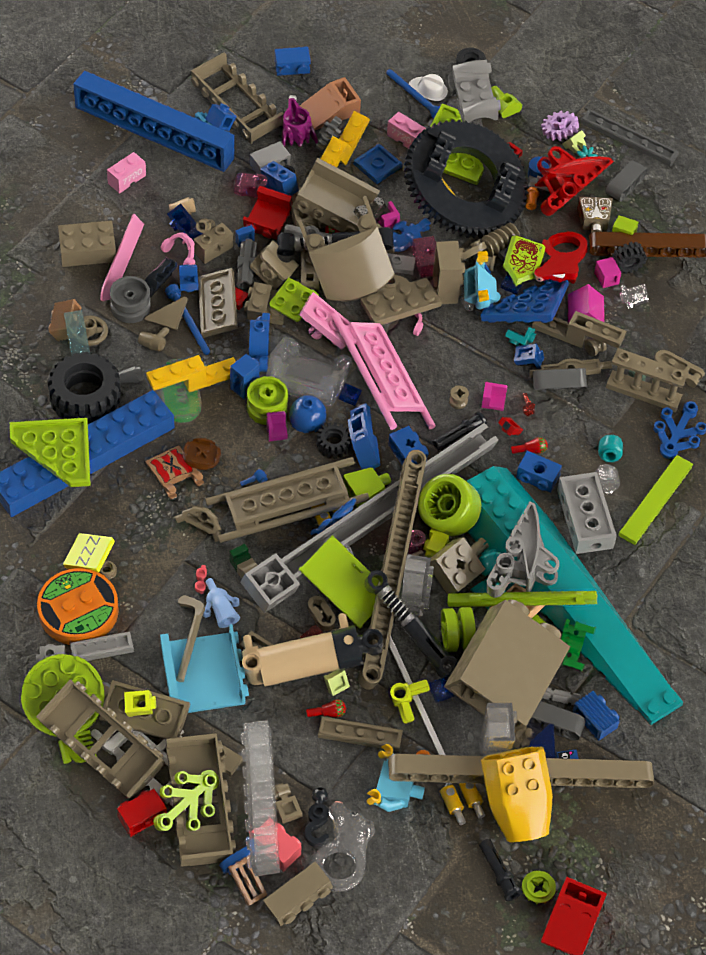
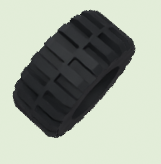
[48,352,121,424]

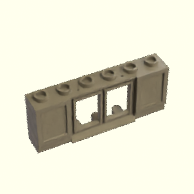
[36,680,165,801]
[166,733,236,866]

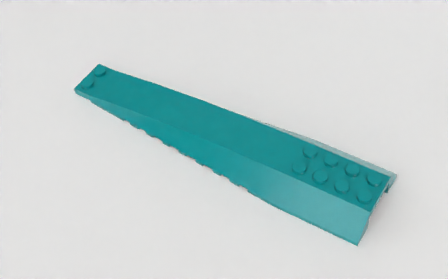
[452,466,683,725]

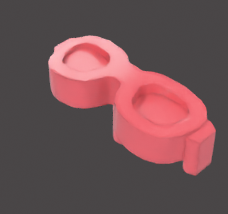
[195,565,207,594]

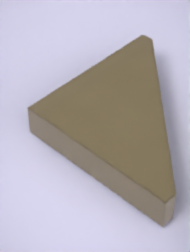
[145,297,188,330]

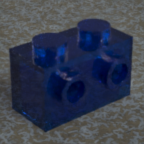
[167,203,203,244]

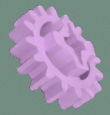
[541,111,579,141]

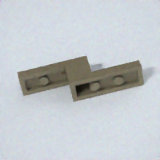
[532,311,627,348]

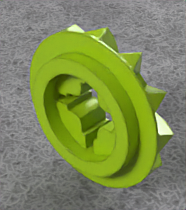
[522,871,556,904]

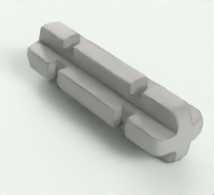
[542,687,581,705]

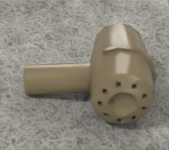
[138,327,169,352]

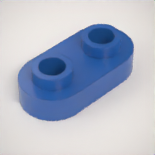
[219,843,260,874]

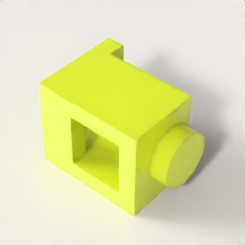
[423,529,449,560]
[124,690,156,717]

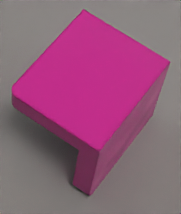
[375,201,400,229]
[594,257,621,288]
[481,382,507,411]

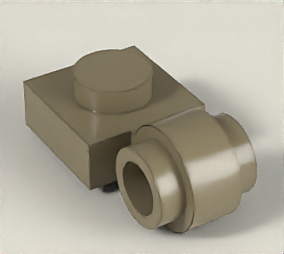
[271,783,302,824]

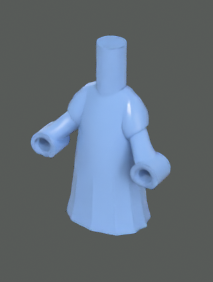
[203,578,240,628]

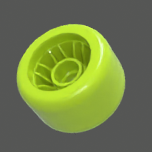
[418,474,481,536]

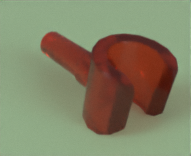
[523,393,535,416]

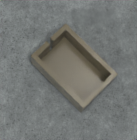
[58,221,116,267]
[432,241,465,304]

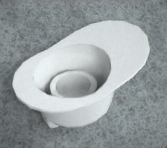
[409,74,448,101]

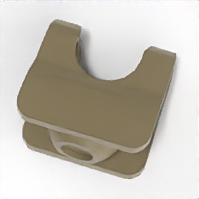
[250,240,299,290]

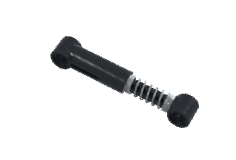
[277,227,394,256]
[365,570,458,679]

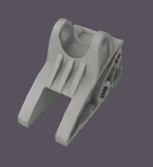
[487,502,559,597]

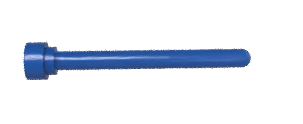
[386,69,440,119]
[165,284,210,355]

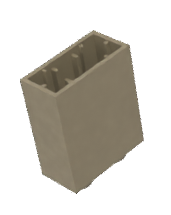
[444,600,570,733]

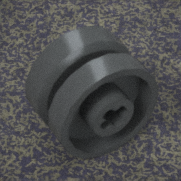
[110,276,151,323]

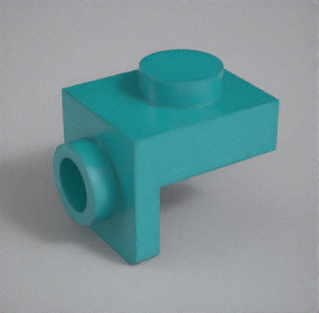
[505,327,536,346]

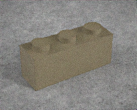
[263,861,333,926]

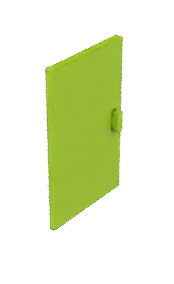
[299,535,379,629]

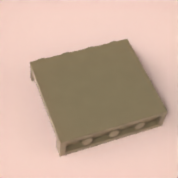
[292,158,380,232]

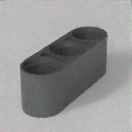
[605,160,648,202]
[533,368,587,390]
[528,701,586,741]

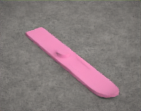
[100,214,144,301]

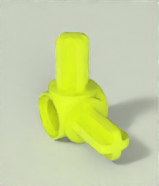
[390,680,430,724]

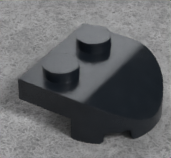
[145,257,178,297]

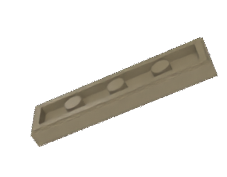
[318,716,403,751]

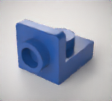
[514,343,544,369]

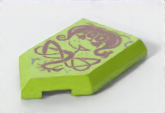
[503,236,546,286]

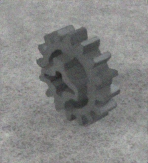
[316,116,343,152]

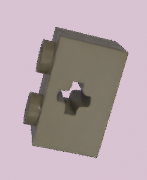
[194,223,233,264]

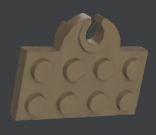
[360,275,442,325]

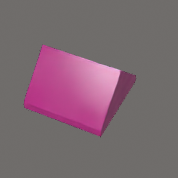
[568,284,604,323]

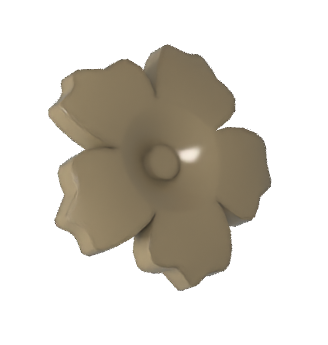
[510,727,534,749]

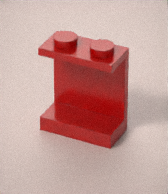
[243,186,293,240]

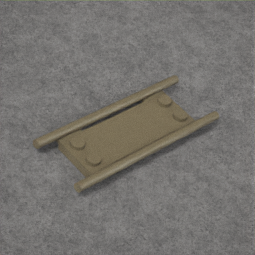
[205,457,369,543]

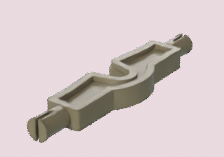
[529,359,612,378]

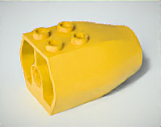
[481,747,553,842]

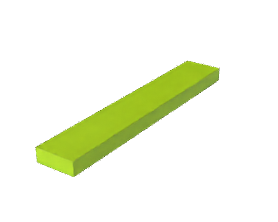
[619,455,693,545]

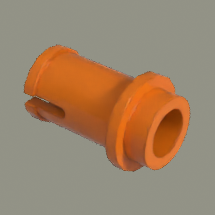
[525,187,539,210]

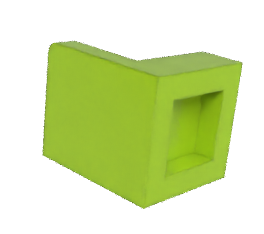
[612,215,639,235]

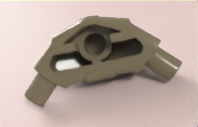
[175,506,221,542]

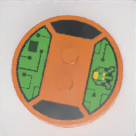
[37,568,119,645]

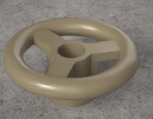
[74,316,108,346]

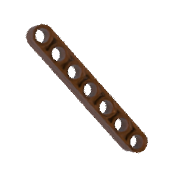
[588,232,706,258]

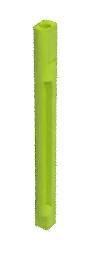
[447,591,597,607]

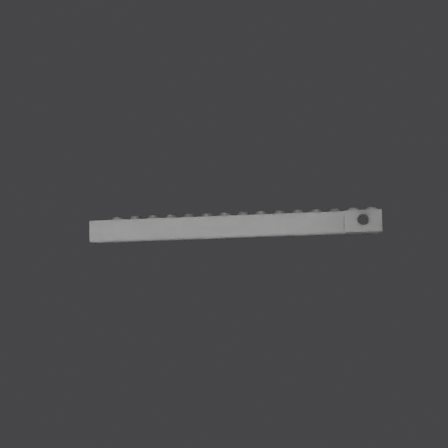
[240,423,498,613]

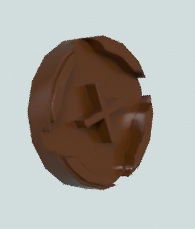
[183,438,221,470]

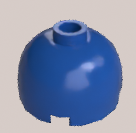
[289,395,326,433]

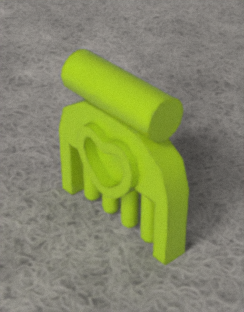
[58,730,97,764]

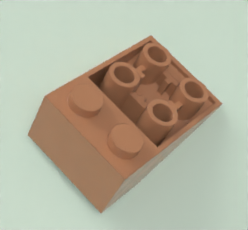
[300,77,361,130]

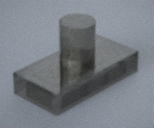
[353,197,390,221]

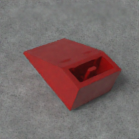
[541,877,607,955]

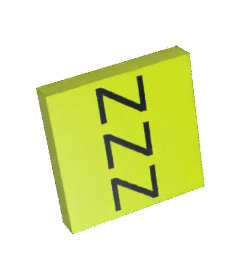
[63,533,115,573]

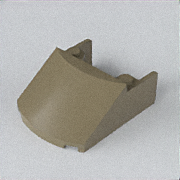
[298,196,395,302]

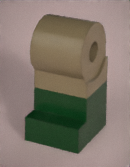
[229,544,257,578]

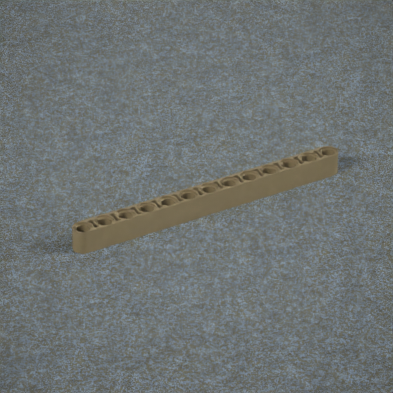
[388,754,654,788]

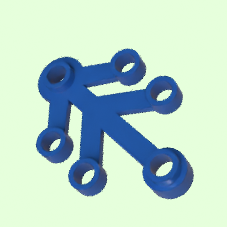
[653,401,706,459]

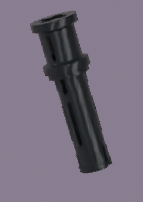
[432,411,487,451]
[479,839,523,901]

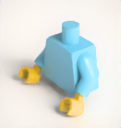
[464,251,501,309]
[367,744,425,812]

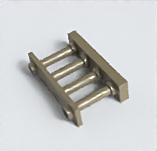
[606,348,689,412]

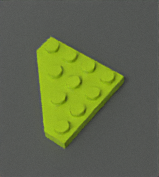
[430,104,484,185]
[10,418,91,487]

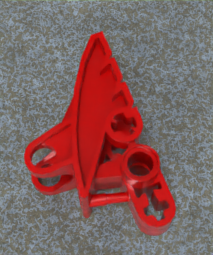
[535,146,614,216]

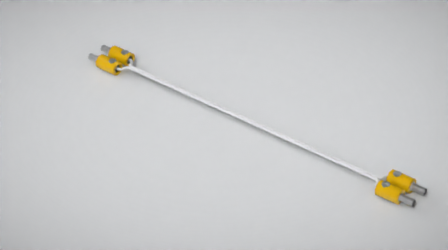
[311,503,485,825]

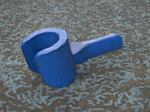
[240,469,268,486]

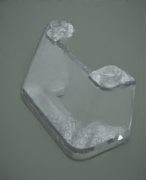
[266,337,353,406]

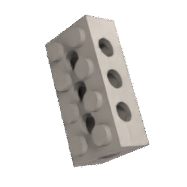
[557,472,617,554]

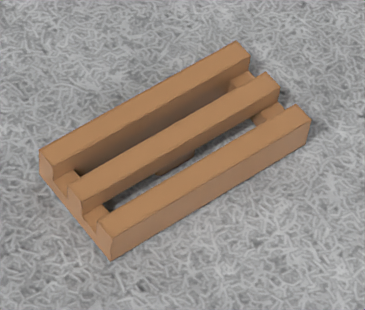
[228,857,267,906]

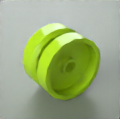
[247,376,288,425]
[441,606,476,653]

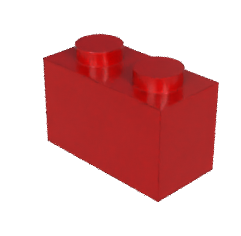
[117,788,167,837]

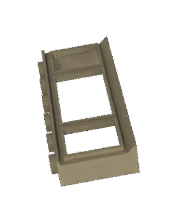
[191,52,284,144]

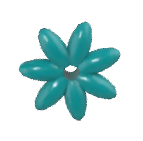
[577,145,598,158]

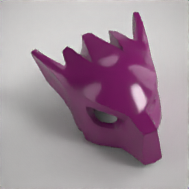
[282,98,318,147]

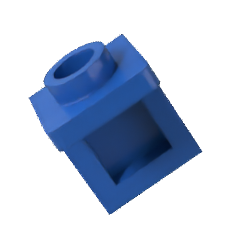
[179,264,199,292]

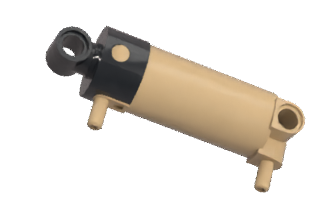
[242,613,384,687]

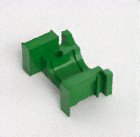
[561,619,596,671]

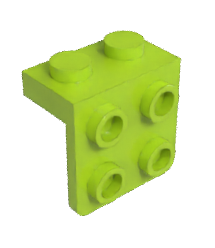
[269,277,319,322]

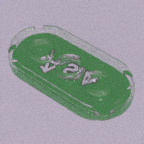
[161,359,201,423]

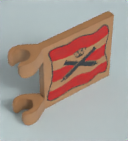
[145,445,204,499]

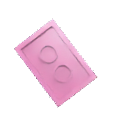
[299,292,350,350]

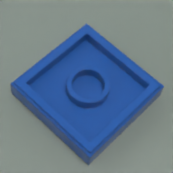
[353,144,403,184]

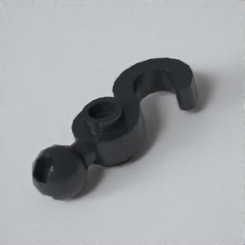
[304,787,329,847]

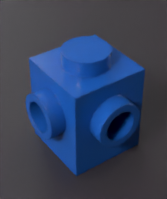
[205,103,237,131]

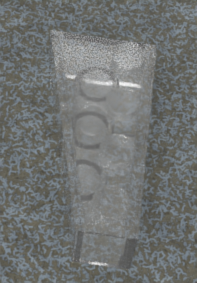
[401,554,434,616]
[480,703,517,756]

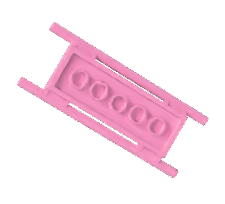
[331,312,436,430]

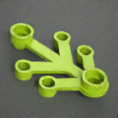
[154,770,219,831]

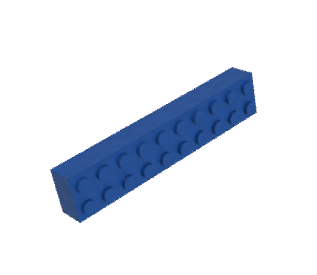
[73,71,234,172]
[0,390,175,517]

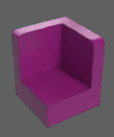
[266,411,288,441]

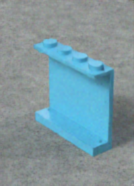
[160,624,249,713]

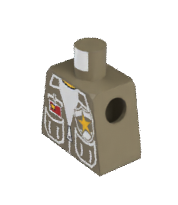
[577,197,613,233]

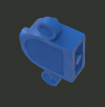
[249,313,270,372]

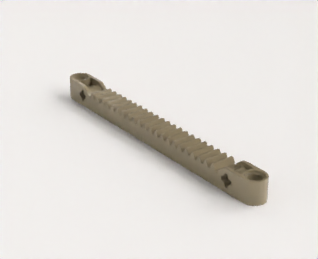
[358,450,426,690]

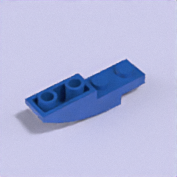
[348,403,381,470]

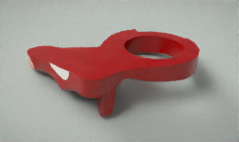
[534,231,587,284]

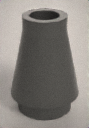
[119,365,144,383]

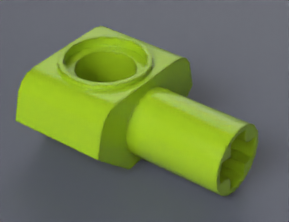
[491,86,522,118]

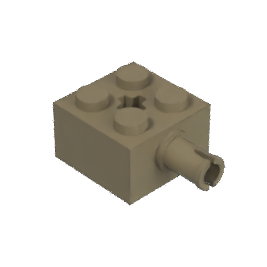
[426,537,489,594]

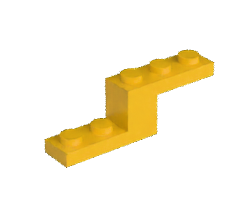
[321,111,370,168]
[146,355,236,392]

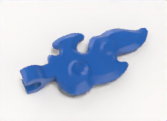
[392,218,431,252]
[310,498,356,535]

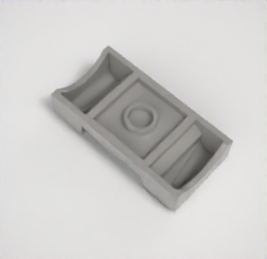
[453,60,501,123]

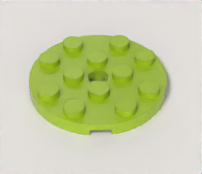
[21,654,105,737]

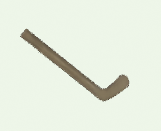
[176,595,205,682]

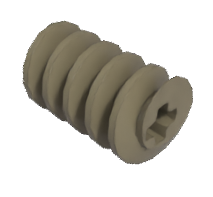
[481,223,520,257]

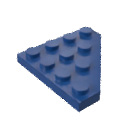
[481,280,569,323]

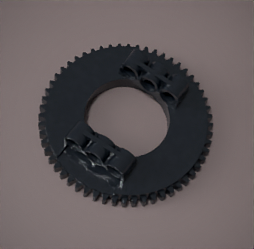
[404,120,528,238]

